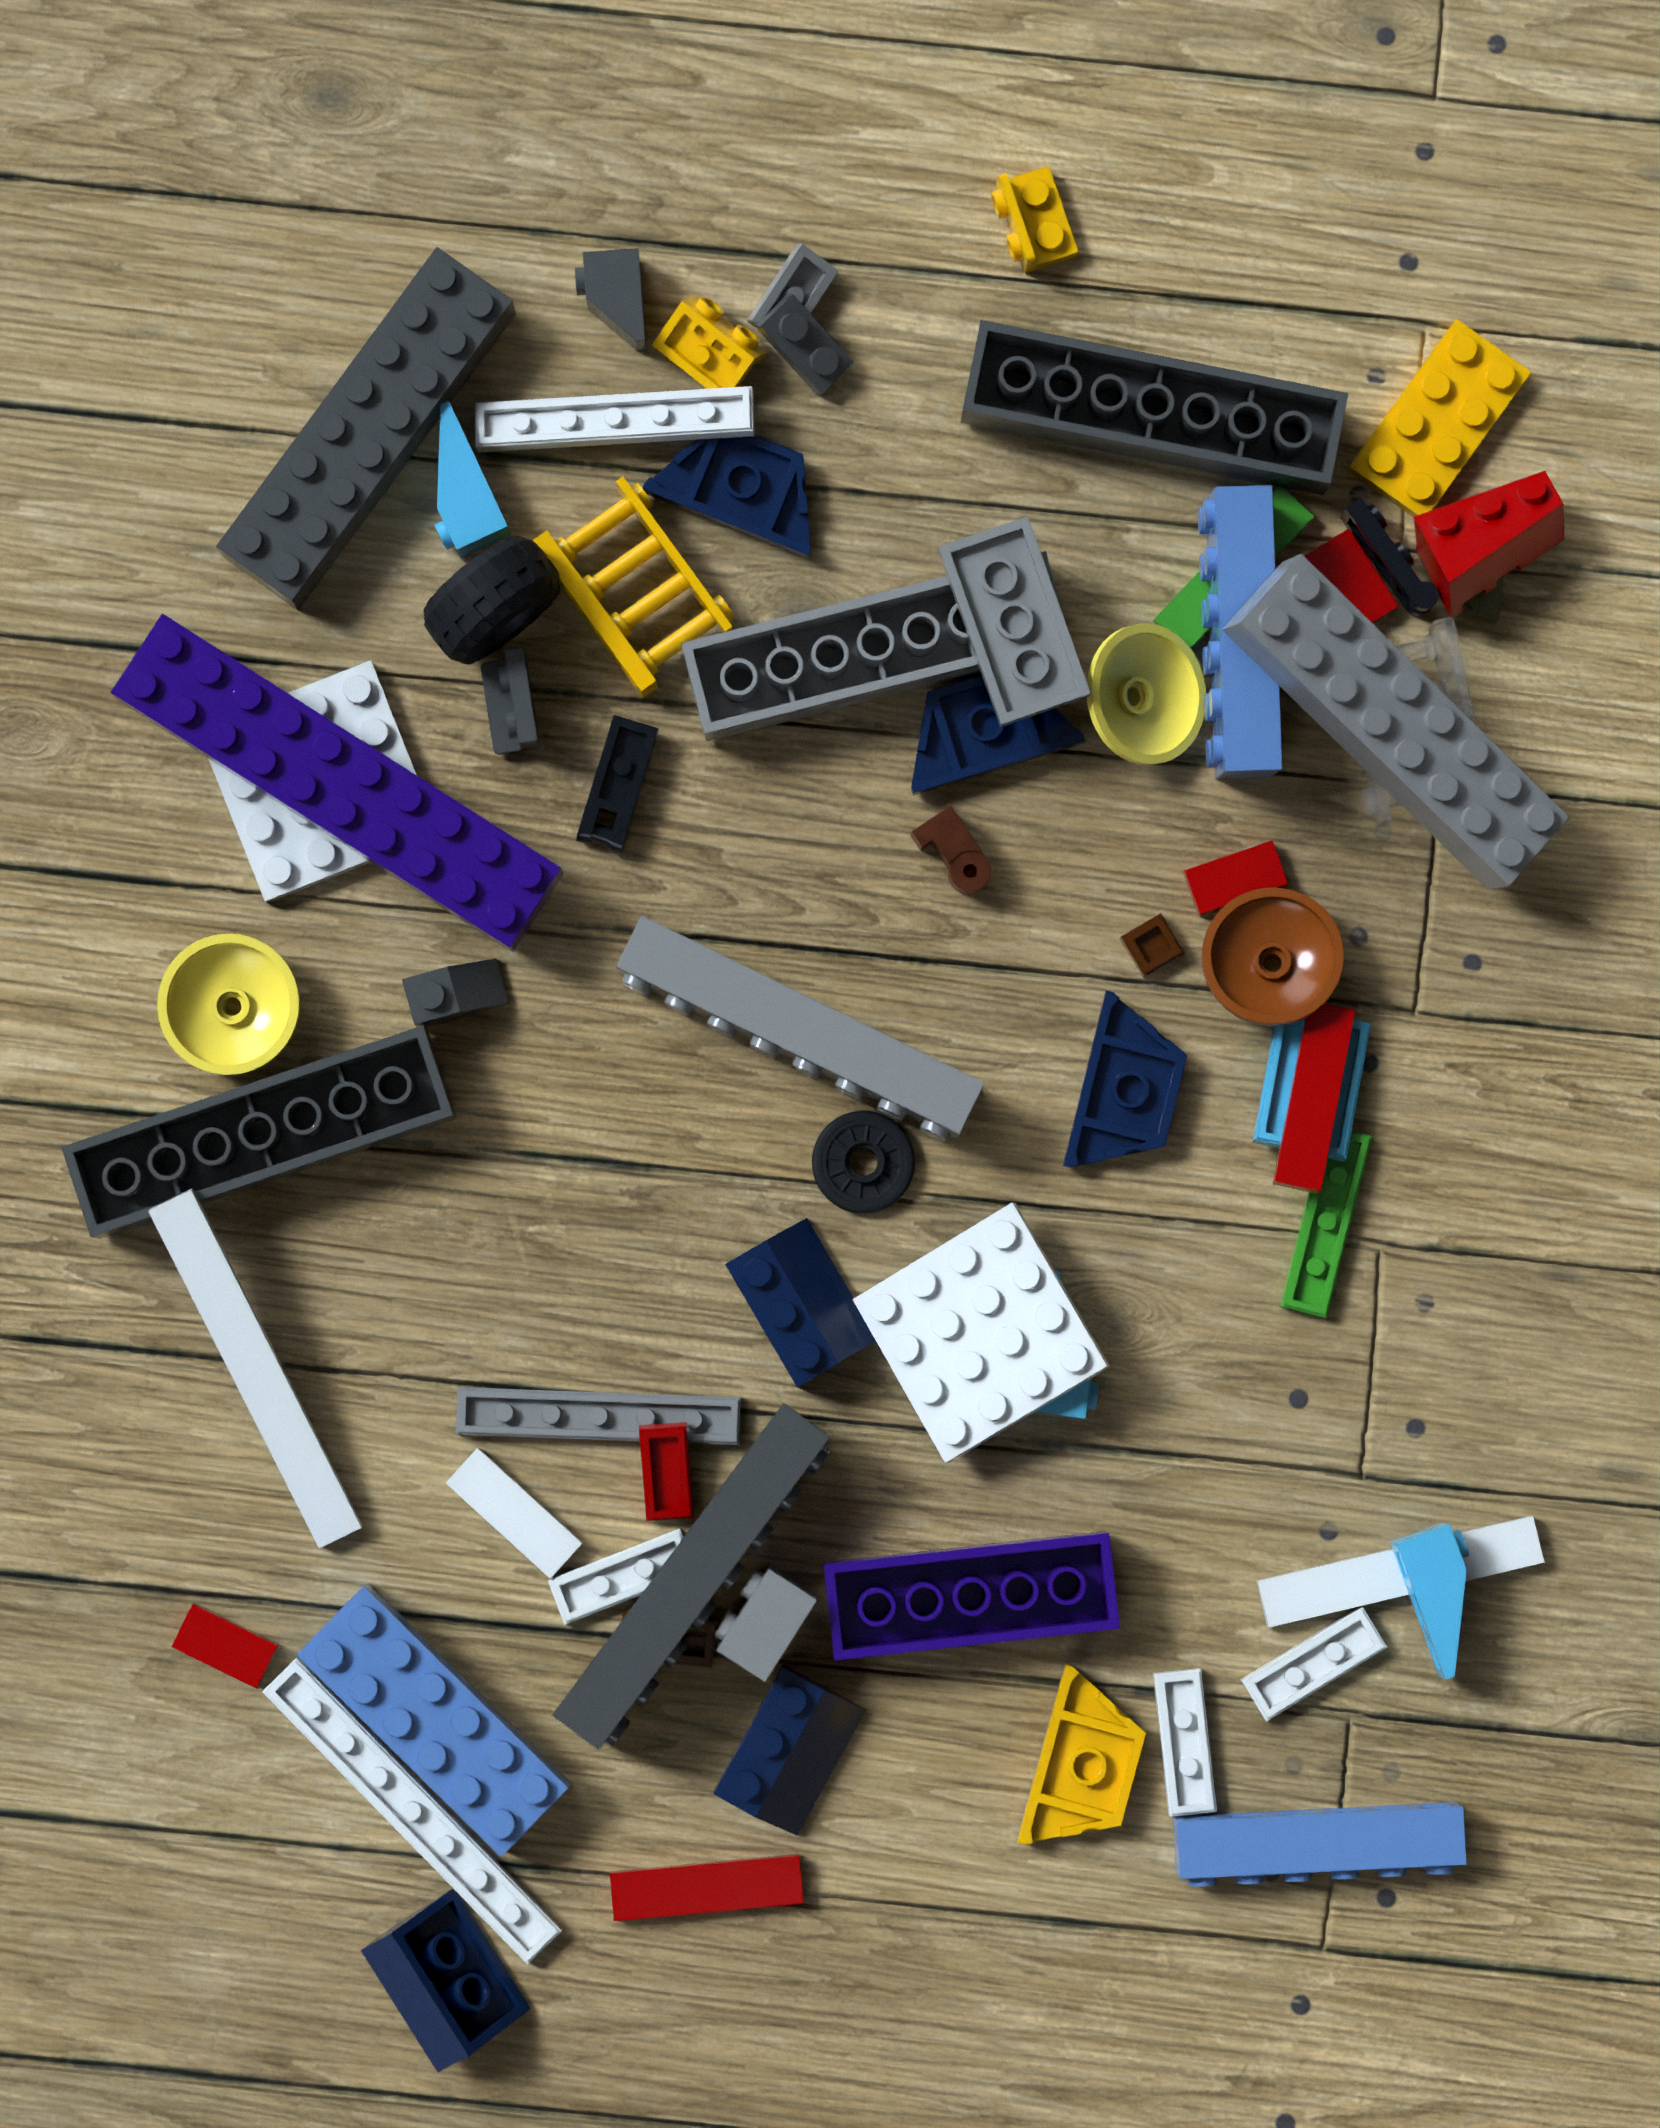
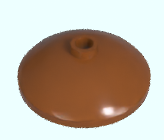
[1202,887,1344,1026]

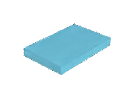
[1252,1019,1371,1162]

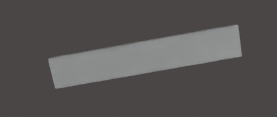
[456,1387,741,1445]

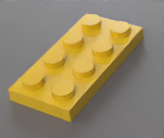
[1347,318,1531,518]

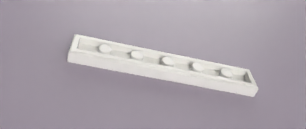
[475,386,755,453]
[1256,1516,1545,1628]

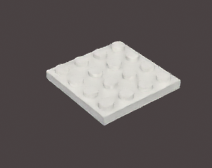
[208,660,417,903]
[853,1202,1110,1463]

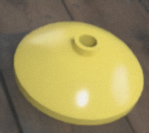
[1087,623,1206,765]
[157,934,300,1075]

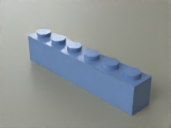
[1173,1802,1467,1887]

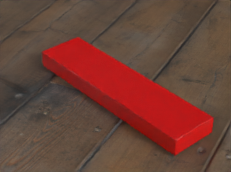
[1272,1004,1355,1194]
[610,1854,804,1921]

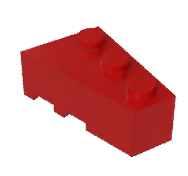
[1414,471,1565,619]

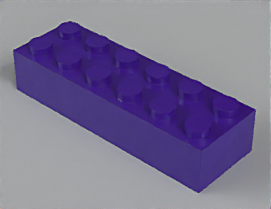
[824,1531,1120,1661]

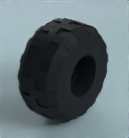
[423,535,561,665]

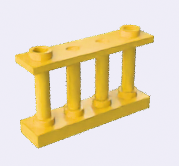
[533,476,735,698]

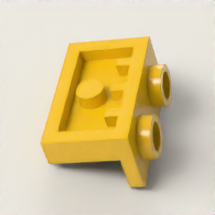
[991,166,1078,274]
[652,296,767,389]

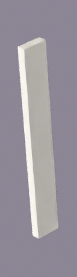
[148,1188,362,1548]
[262,1657,562,1965]

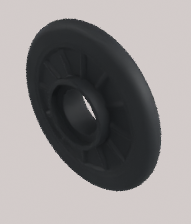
[812,1110,915,1214]

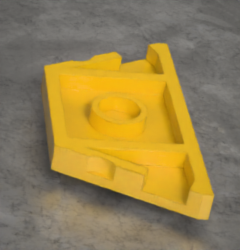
[1017,1664,1146,1845]

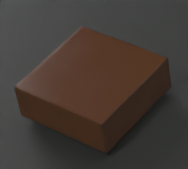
[1120,913,1185,978]

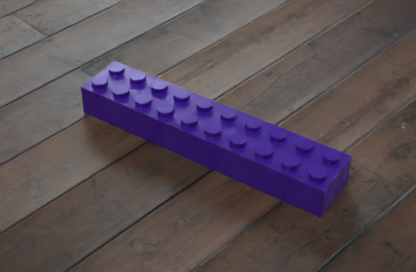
[110,613,564,952]

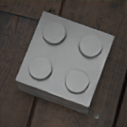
[714,1565,817,1682]

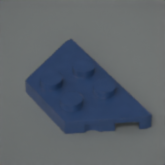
[642,435,811,559]
[911,675,1085,795]
[1062,990,1187,1168]

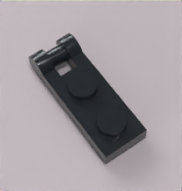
[1340,498,1439,617]
[576,715,659,854]

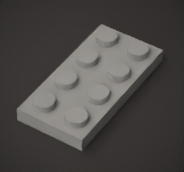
[938,516,1091,727]

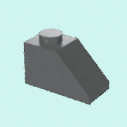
[575,248,646,352]
[402,958,509,1027]

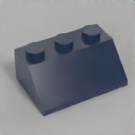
[725,1218,876,1387]
[713,1663,866,1835]
[361,1888,531,2072]

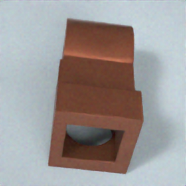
[910,805,991,894]

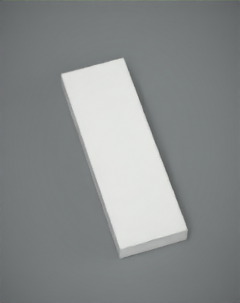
[446,1448,583,1579]
[548,1528,684,1625]
[1240,1606,1387,1722]
[1153,1668,1217,1817]

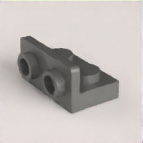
[481,648,541,755]

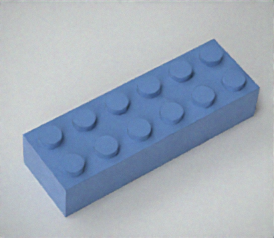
[1198,485,1282,779]
[297,1583,571,1857]

